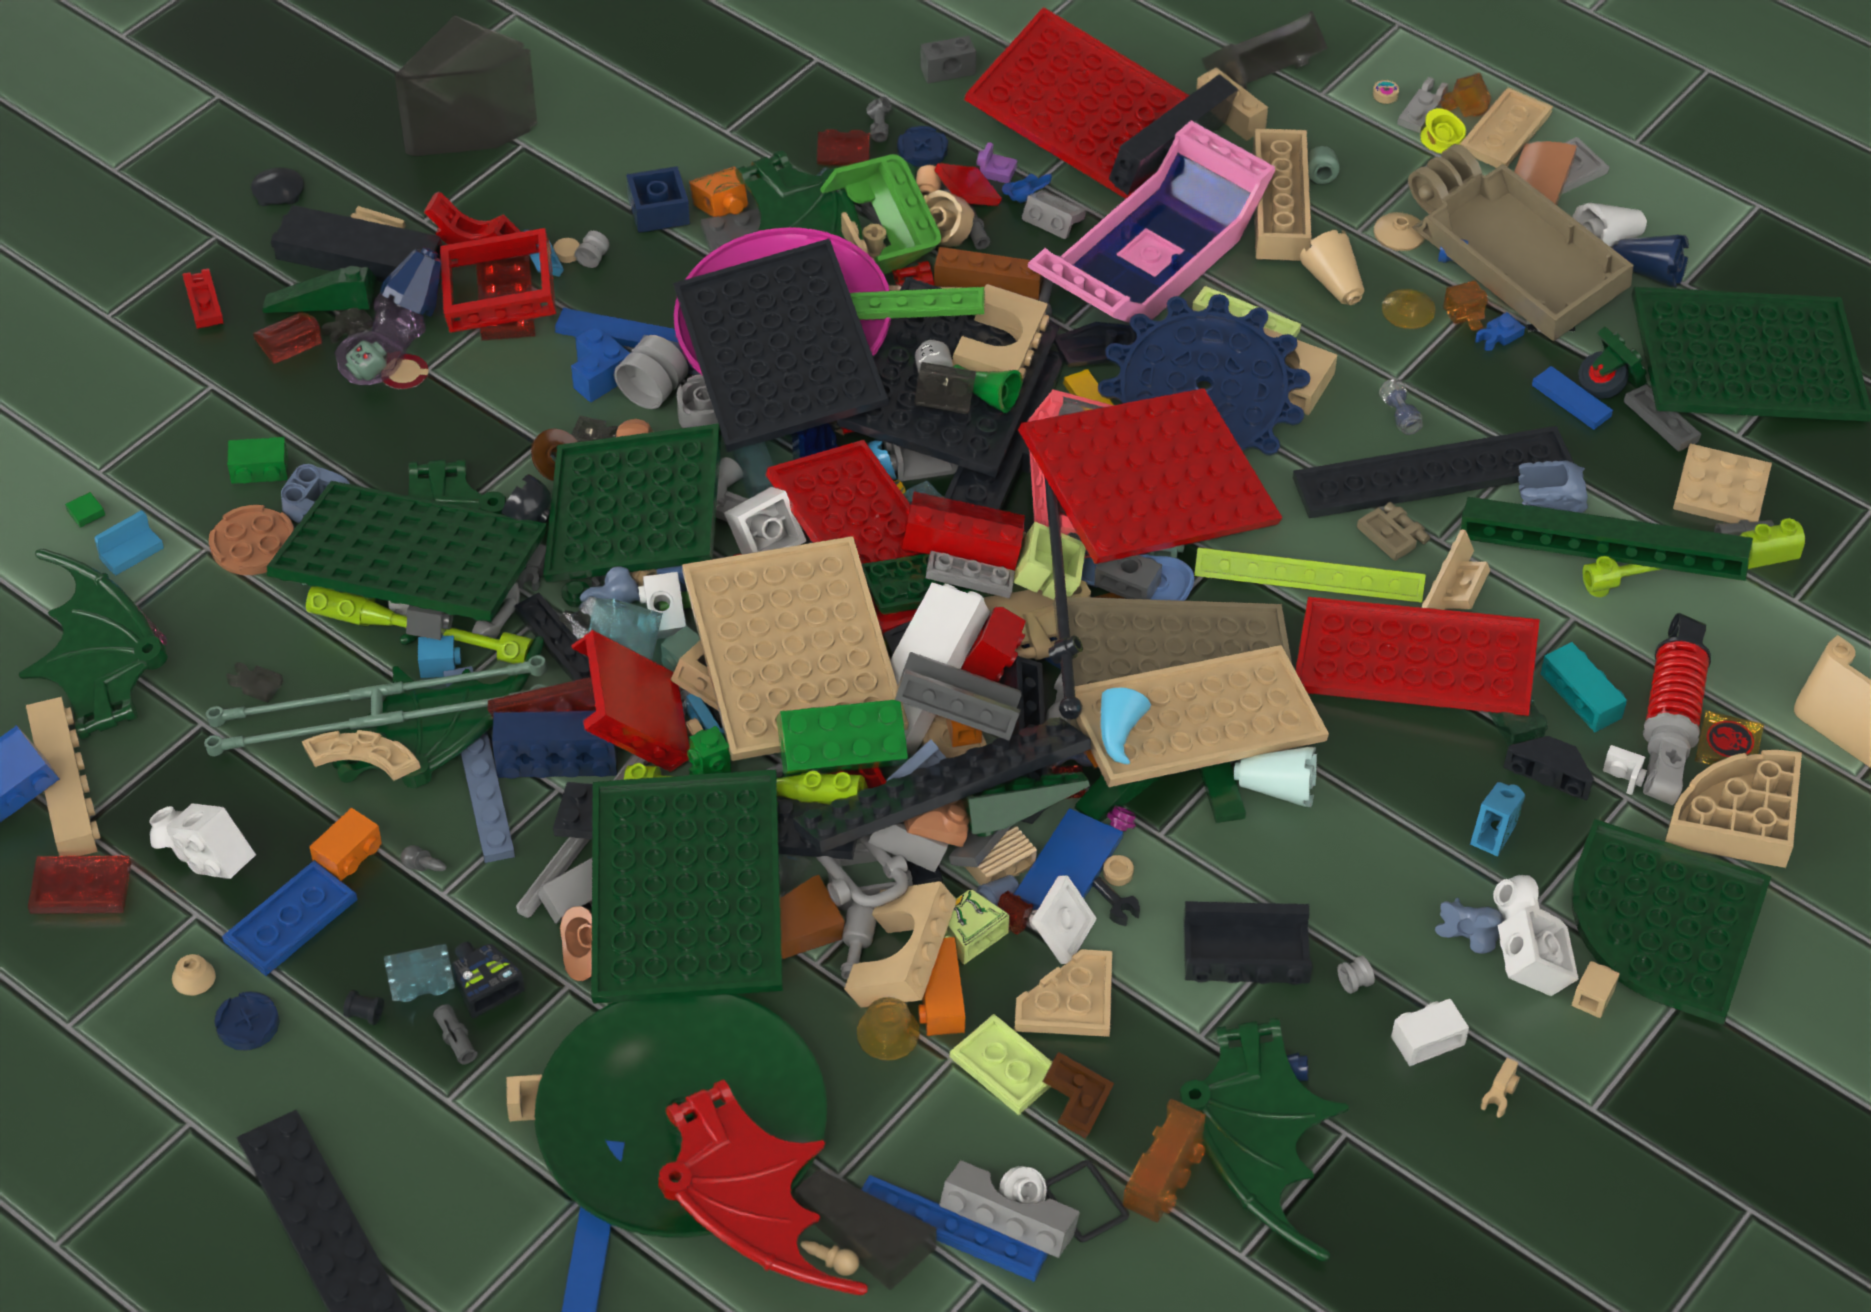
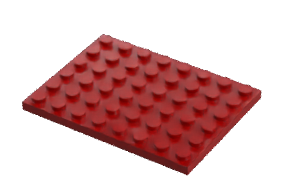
[964,7,1189,199]
[1018,388,1283,564]

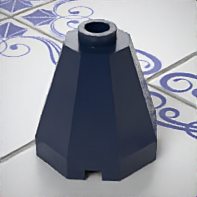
[380,247,441,316]

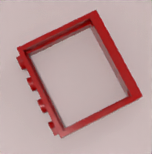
[440,228,556,333]

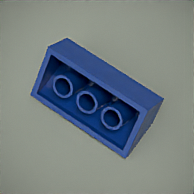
[0,726,59,822]

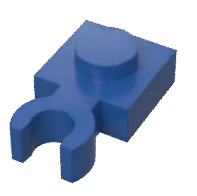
[1475,312,1525,351]

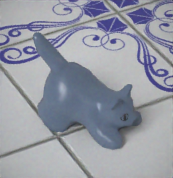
[579,566,640,624]
[1435,898,1505,954]

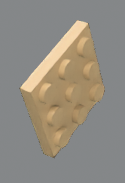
[1673,444,1772,523]

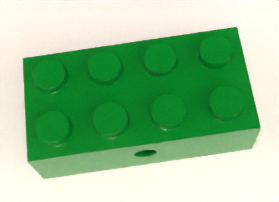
[776,700,908,777]

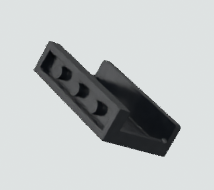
[1183,901,1312,985]

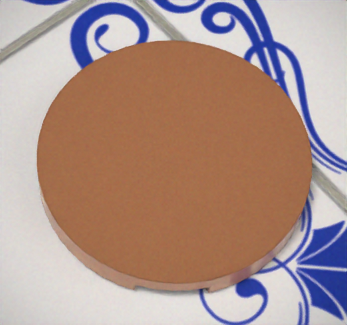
[209,505,294,575]

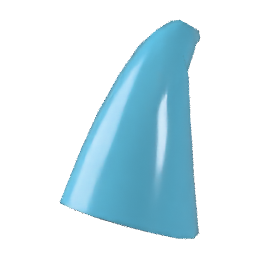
[1101,688,1151,765]

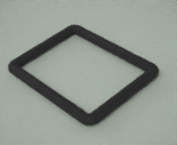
[1045,1160,1129,1242]

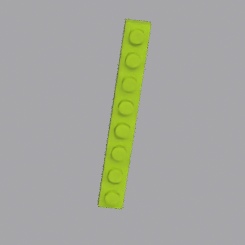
[1194,547,1426,603]

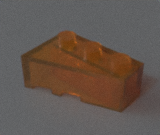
[1123,1099,1206,1223]

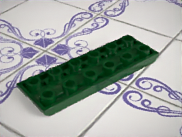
[861,554,1028,614]

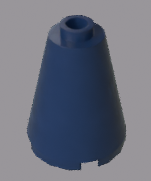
[1613,234,1689,288]

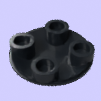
[251,167,304,206]

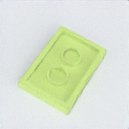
[950,1014,1052,1115]

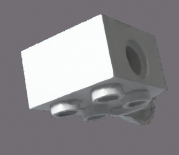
[149,803,256,879]
[1493,875,1578,996]

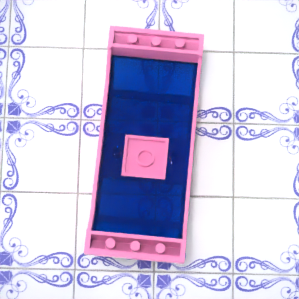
[1028,121,1275,323]

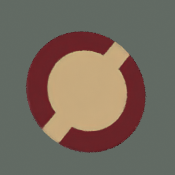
[380,354,429,389]

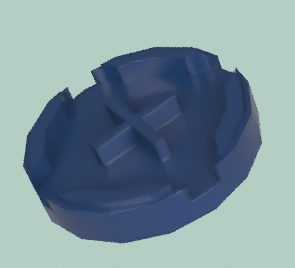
[897,126,948,167]
[214,992,280,1051]

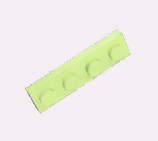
[1192,286,1301,338]

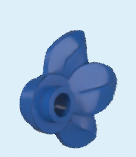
[1002,173,1052,202]

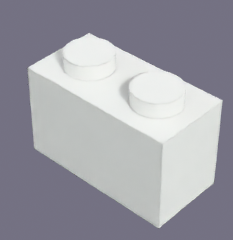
[1391,999,1469,1066]

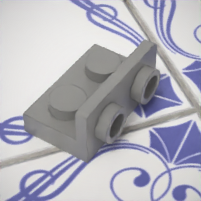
[1022,190,1087,239]

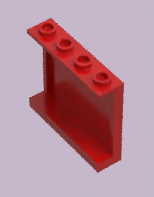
[572,630,690,772]

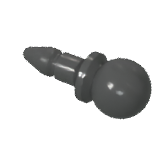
[400,845,447,871]

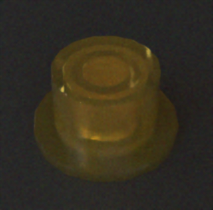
[857,997,920,1060]

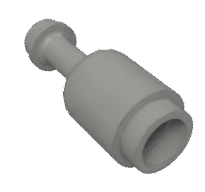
[841,901,876,980]

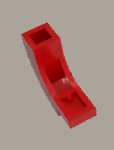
[424,191,521,245]

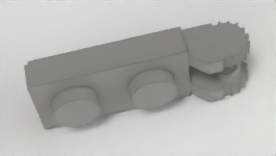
[1397,77,1449,134]

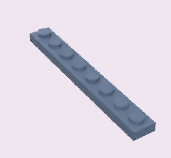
[443,666,515,863]

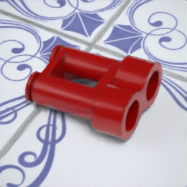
[893,261,934,285]

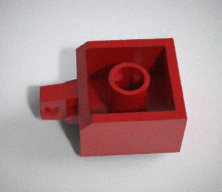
[960,607,1026,682]

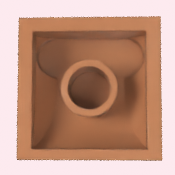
[903,799,969,847]

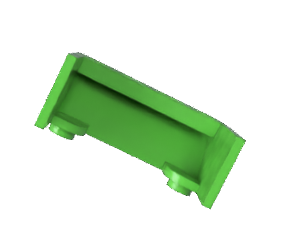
[820,154,941,275]

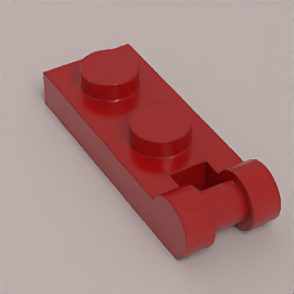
[182,268,223,329]

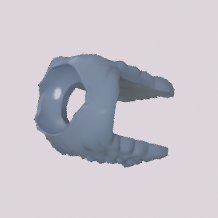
[1519,460,1588,513]

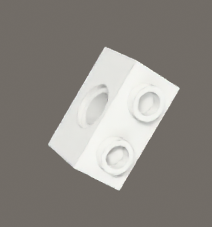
[638,572,686,640]

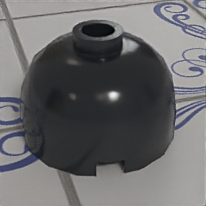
[501,474,551,523]

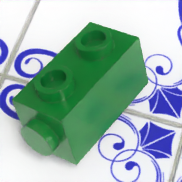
[687,726,731,775]

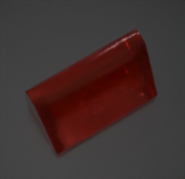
[253,312,322,364]

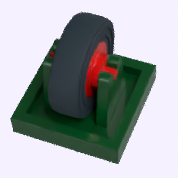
[1579,326,1648,399]

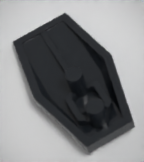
[1054,322,1137,367]

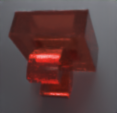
[997,891,1034,935]

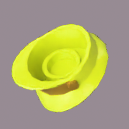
[1420,108,1466,154]

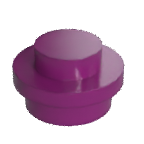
[1107,806,1136,831]

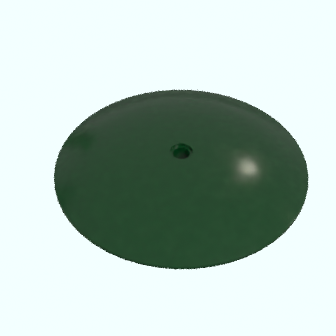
[534,994,827,1238]

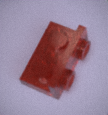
[817,129,870,165]

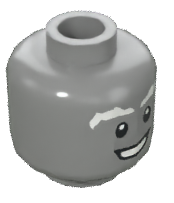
[915,340,953,381]

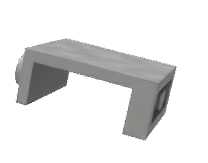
[883,441,958,481]

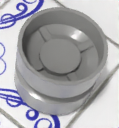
[614,335,688,409]

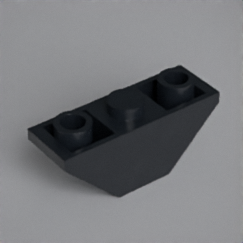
[1503,736,1594,801]

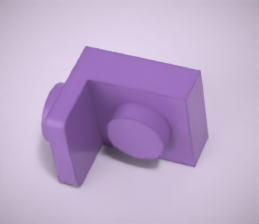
[977,142,1017,183]

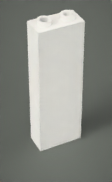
[890,583,990,759]

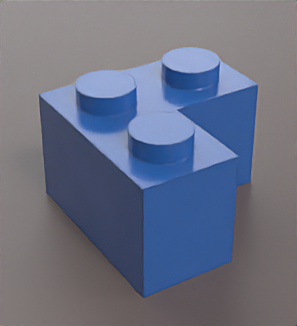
[571,325,630,403]

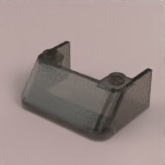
[1202,11,1328,89]

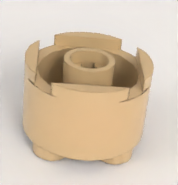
[923,190,974,247]

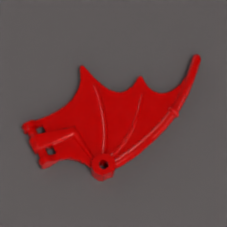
[658,1079,868,1296]

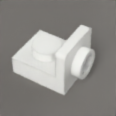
[1603,745,1647,795]

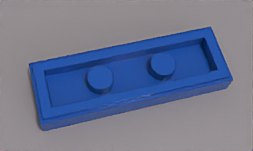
[1532,366,1613,430]

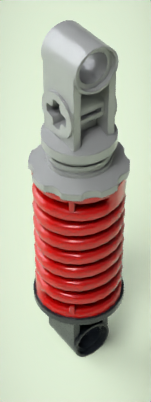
[1643,613,1711,805]

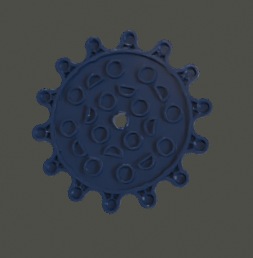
[1098,294,1310,456]

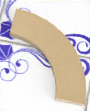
[302,730,421,781]

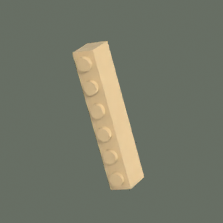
[26,697,101,861]

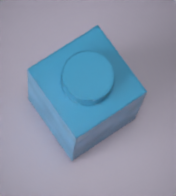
[418,635,461,678]

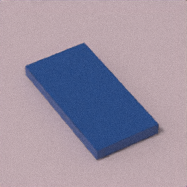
[1013,808,1123,910]
[222,860,358,976]

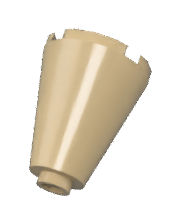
[1299,230,1364,305]

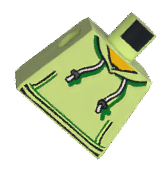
[944,890,1009,964]

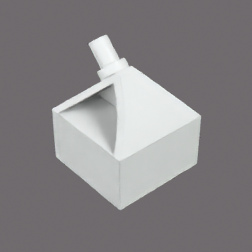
[724,487,807,555]

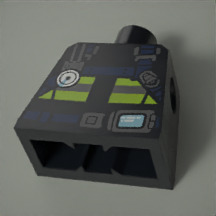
[452,942,524,1019]

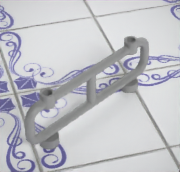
[766,763,909,908]

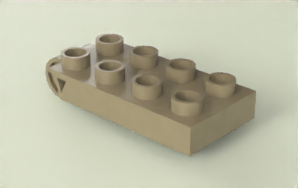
[1408,144,1633,342]

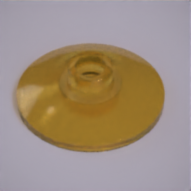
[1382,289,1435,329]

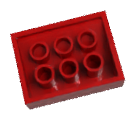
[902,491,1025,571]

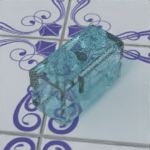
[384,944,455,1002]

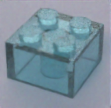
[584,598,663,660]

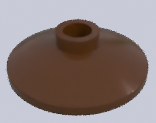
[531,428,578,481]

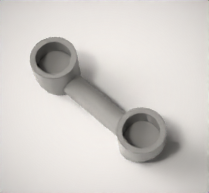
[472,582,520,638]

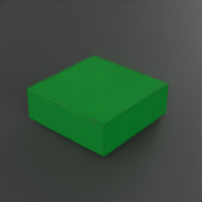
[65,492,105,528]

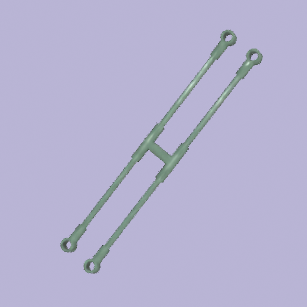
[204,655,549,756]

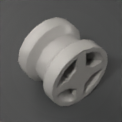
[1337,956,1375,994]

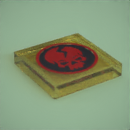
[1695,710,1764,765]

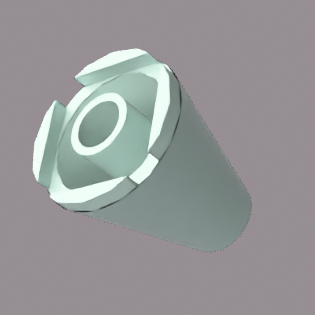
[1234,747,1317,807]

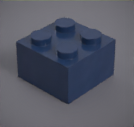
[626,166,690,233]

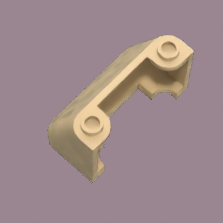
[1794,635,1871,768]

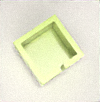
[1013,522,1086,600]

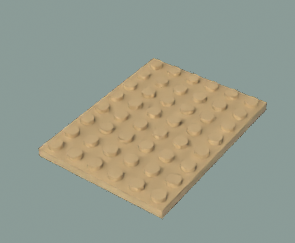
[682,536,909,761]

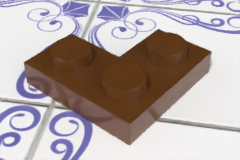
[1042,1052,1114,1138]

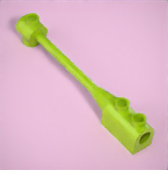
[1582,518,1805,597]
[306,586,534,664]
[624,763,868,804]

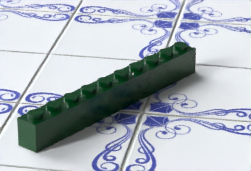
[1461,497,1753,581]

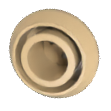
[172,954,216,995]

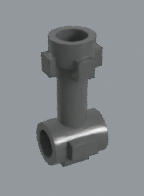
[866,96,892,142]

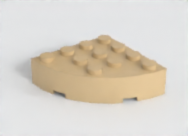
[1665,750,1802,868]

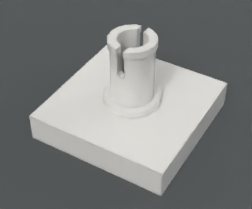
[1029,876,1097,964]

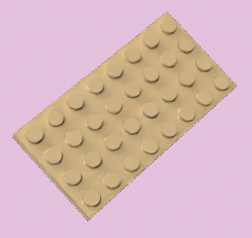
[1075,645,1329,787]

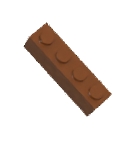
[934,247,1043,300]

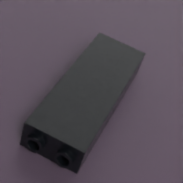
[1109,74,1239,195]
[271,205,442,282]

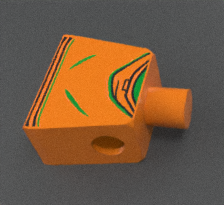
[689,167,748,217]

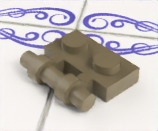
[1357,502,1430,561]

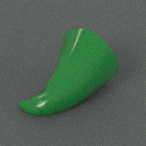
[953,365,1023,413]

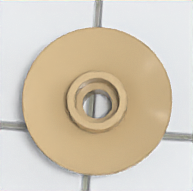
[1374,212,1425,251]

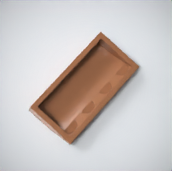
[1514,142,1577,205]

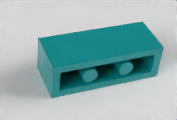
[1540,642,1627,732]

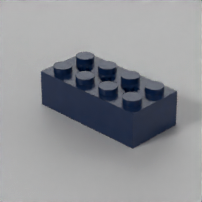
[492,711,618,779]

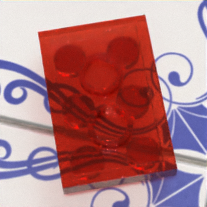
[28,856,131,914]

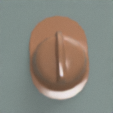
[560,906,592,981]

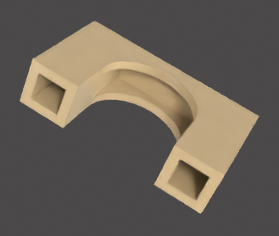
[951,284,1050,382]
[1263,328,1337,415]
[844,881,957,1008]

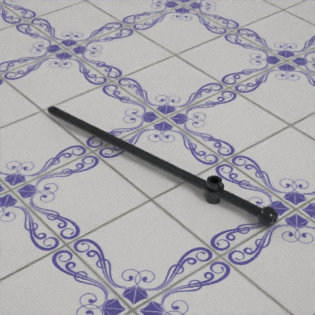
[1044,476,1083,720]

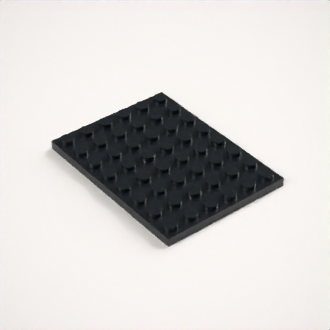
[673,238,889,452]
[837,277,1060,478]

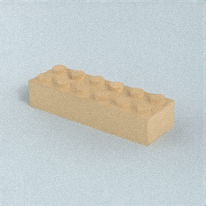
[1252,129,1311,261]

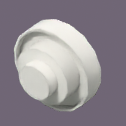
[999,1166,1047,1204]

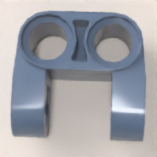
[281,464,350,523]

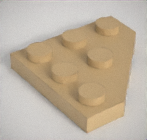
[1015,949,1112,1037]

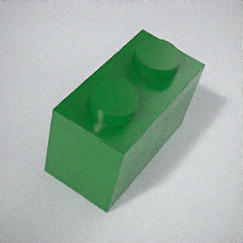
[227,437,288,484]

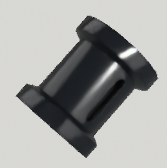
[343,990,384,1025]

